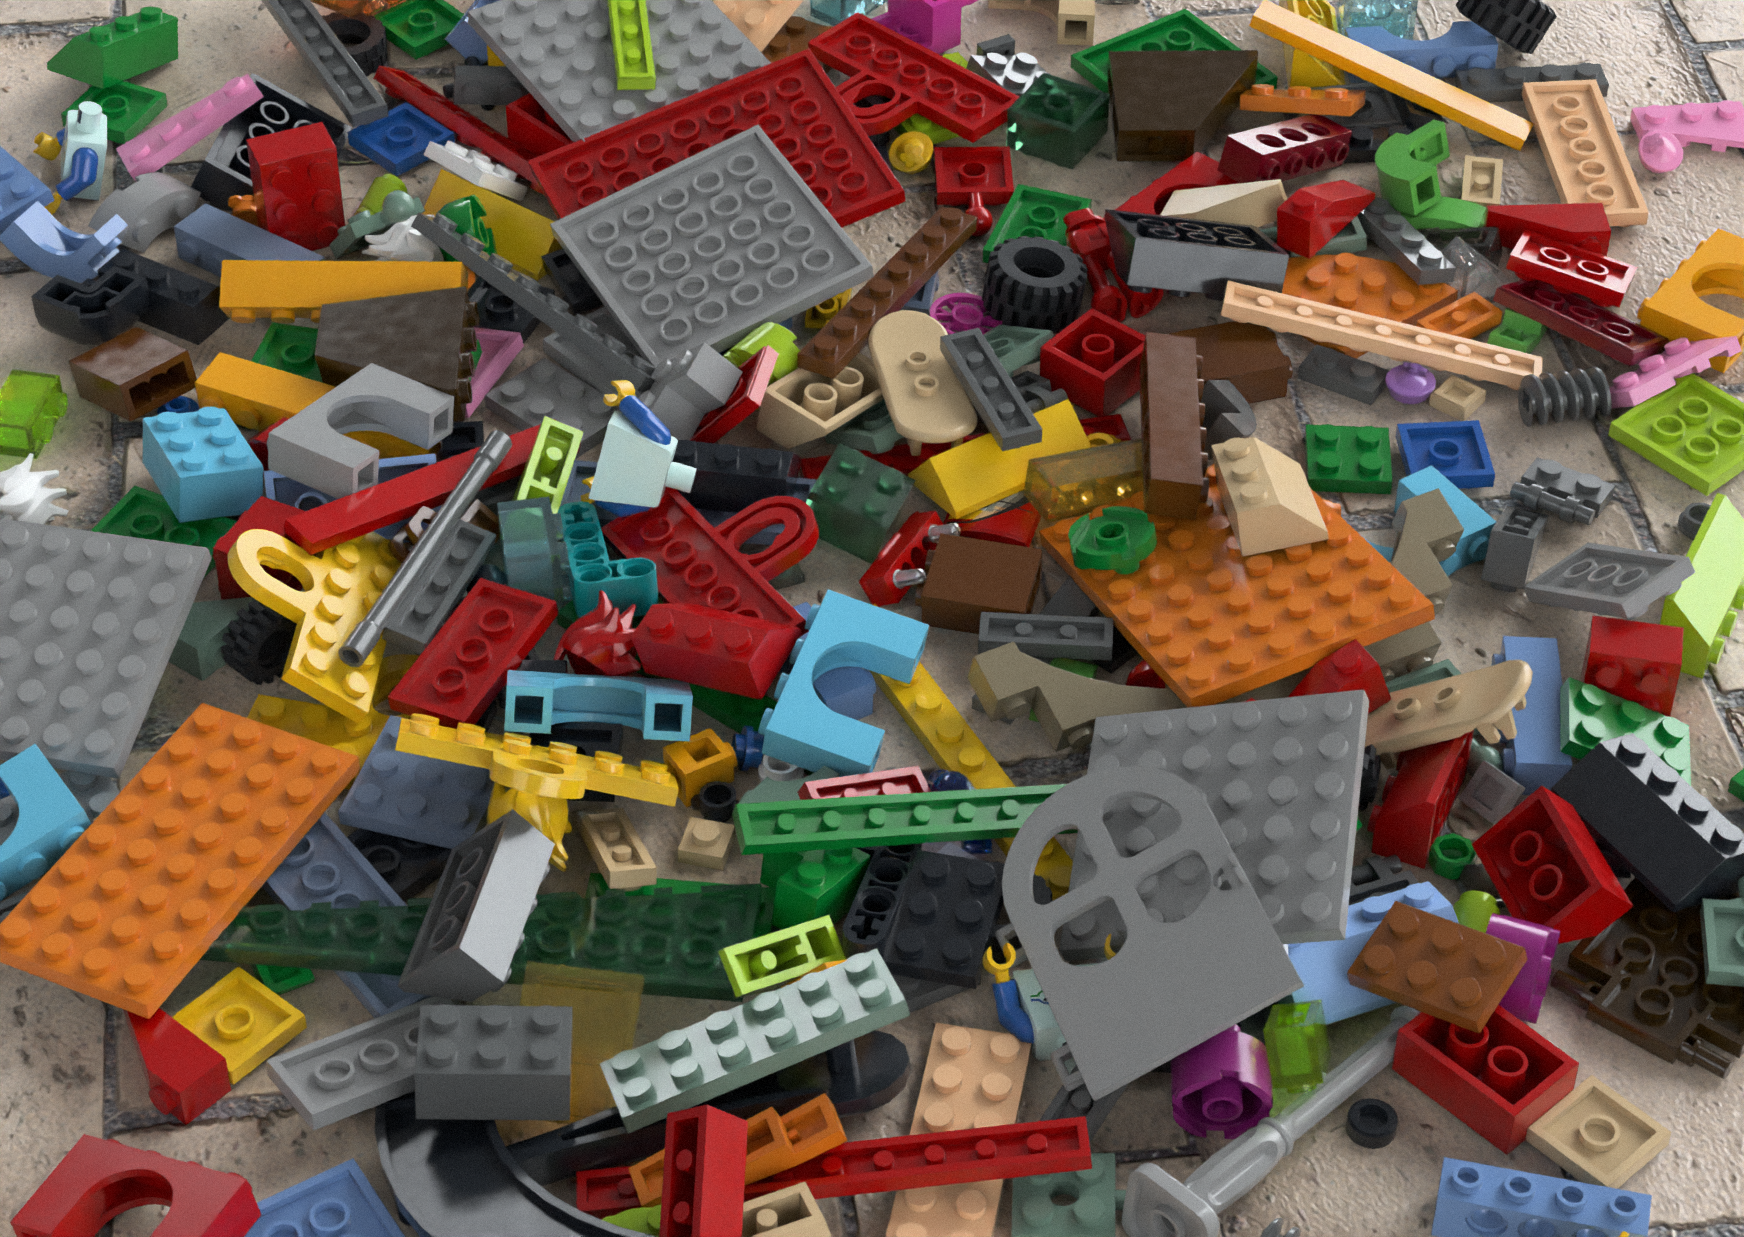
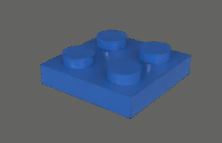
[348,102,455,176]
[1395,420,1495,489]

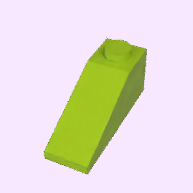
[500,416,584,553]
[718,915,846,998]

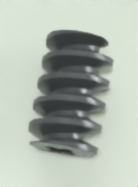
[1518,366,1612,427]

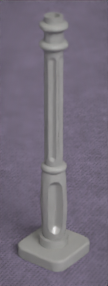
[1122,1006,1421,1237]

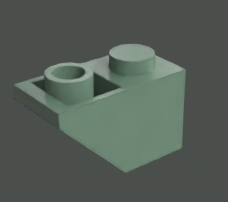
[168,597,259,681]

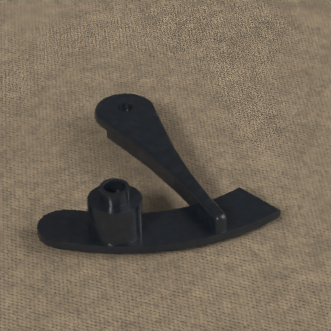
[375,1030,911,1237]

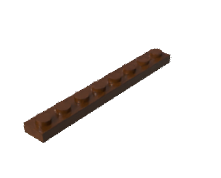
[797,207,977,379]

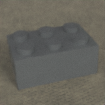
[415,1004,573,1120]

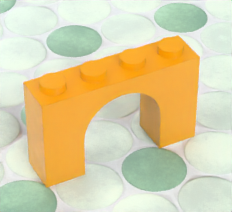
[1637,228,1744,373]

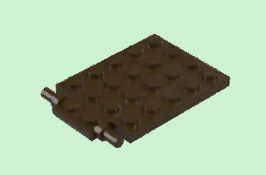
[1550,877,1744,1079]

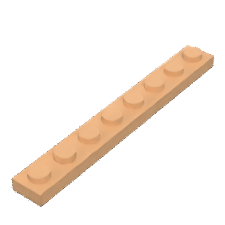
[1220,280,1543,390]

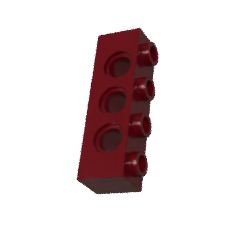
[1217,114,1352,183]

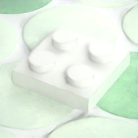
[424,141,528,201]

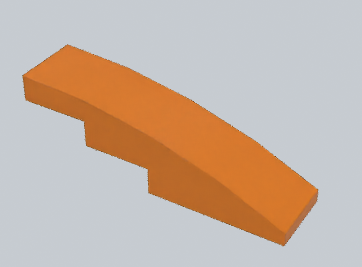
[629,1093,848,1208]

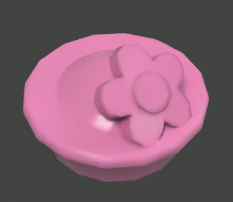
[1638,130,1683,173]

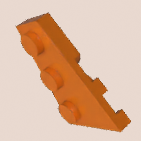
[1240,84,1366,116]

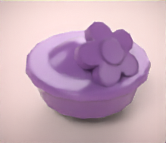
[1385,362,1436,404]

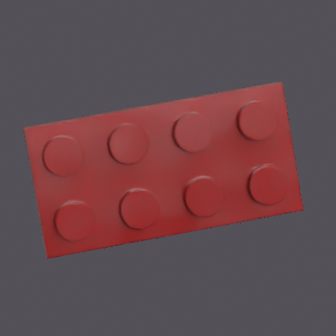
[388,578,559,729]

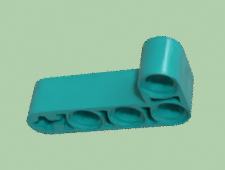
[557,501,659,618]

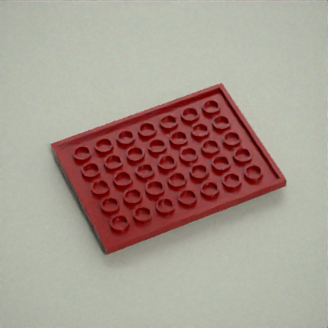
[528,48,906,228]

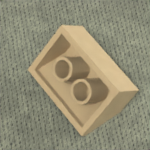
[757,352,884,449]
[1212,437,1329,557]

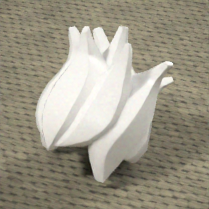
[362,214,444,262]
[0,453,69,525]

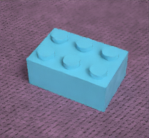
[142,407,264,523]

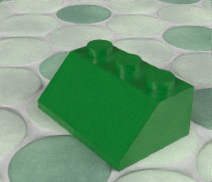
[47,7,178,89]

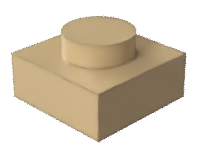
[678,817,736,871]

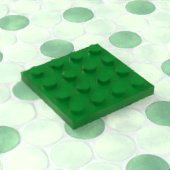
[1070,8,1278,105]

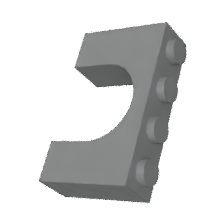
[267,363,454,499]

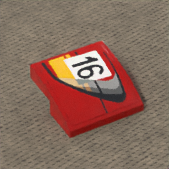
[943,485,1050,547]

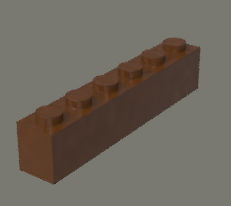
[1139,332,1209,520]

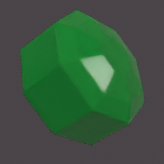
[1428,833,1477,880]

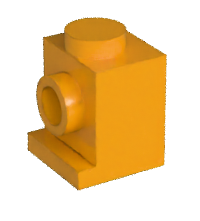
[663,728,737,808]

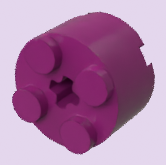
[1486,913,1561,1024]
[1171,1024,1273,1139]

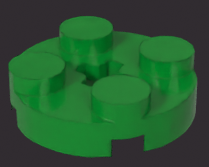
[1068,506,1157,574]

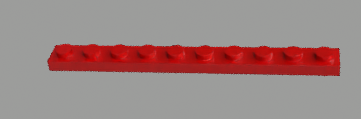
[576,1116,1092,1220]

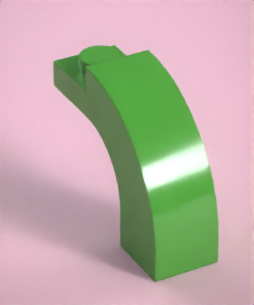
[1375,120,1450,216]

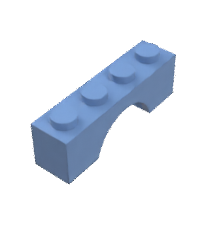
[1344,21,1499,83]

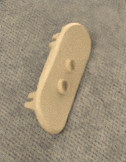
[868,310,977,456]
[1365,660,1533,770]

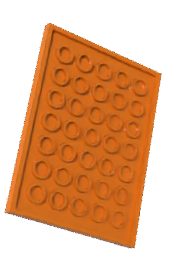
[1039,464,1435,708]

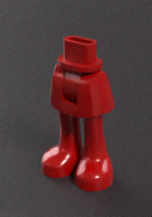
[1063,208,1164,322]

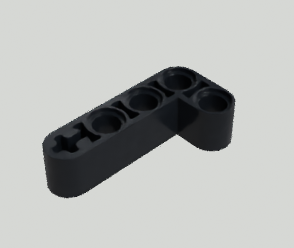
[842,843,922,960]

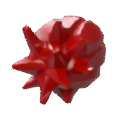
[553,590,641,677]

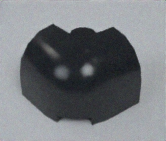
[31,265,150,346]

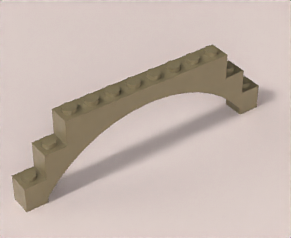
[968,488,1464,752]

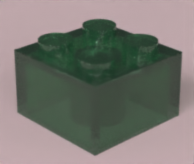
[1006,72,1110,169]
[806,443,916,564]

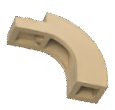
[988,0,1095,46]

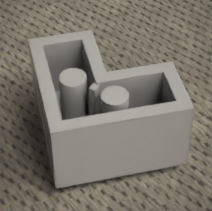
[638,342,743,440]

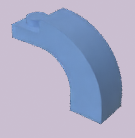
[0,200,128,283]

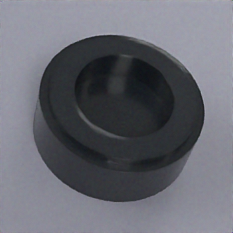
[1346,1098,1398,1149]

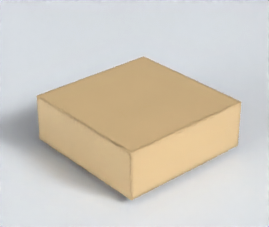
[1429,375,1487,421]

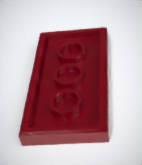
[1493,279,1670,366]

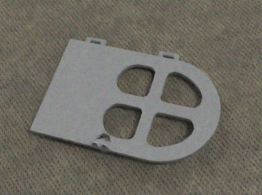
[995,766,1304,1101]

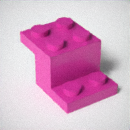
[872,0,978,54]

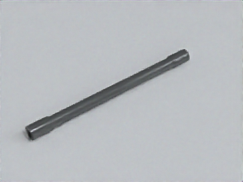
[338,430,512,667]

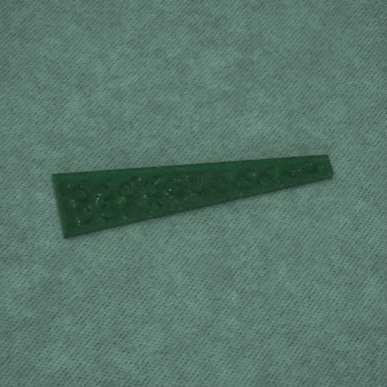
[200,883,762,1002]

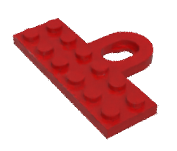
[808,12,1023,143]
[601,487,819,636]

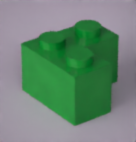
[760,848,870,930]

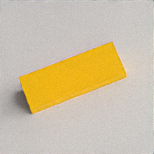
[1279,0,1346,88]
[422,169,562,281]
[908,399,1095,519]

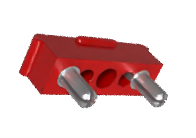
[859,510,961,607]

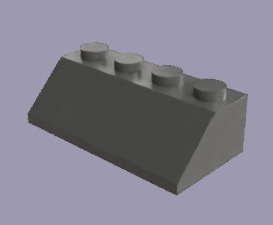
[397,809,555,1002]

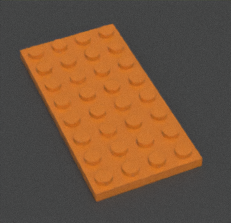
[0,703,360,1019]

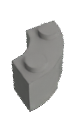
[88,172,201,253]

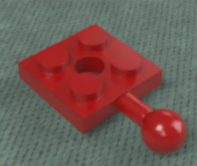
[934,146,1014,237]

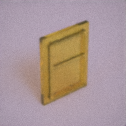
[519,961,645,1124]

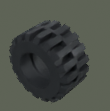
[1456,0,1557,54]
[982,236,1087,333]

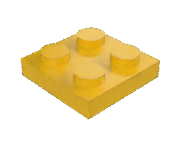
[172,966,307,1085]

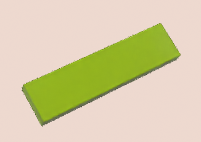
[607,0,656,90]

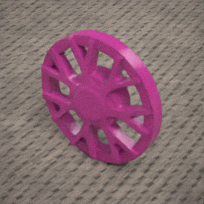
[929,293,1002,335]

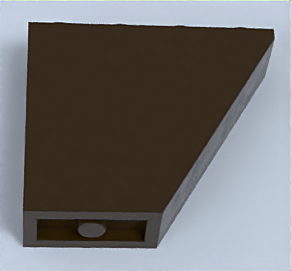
[1107,50,1258,162]
[315,286,480,422]

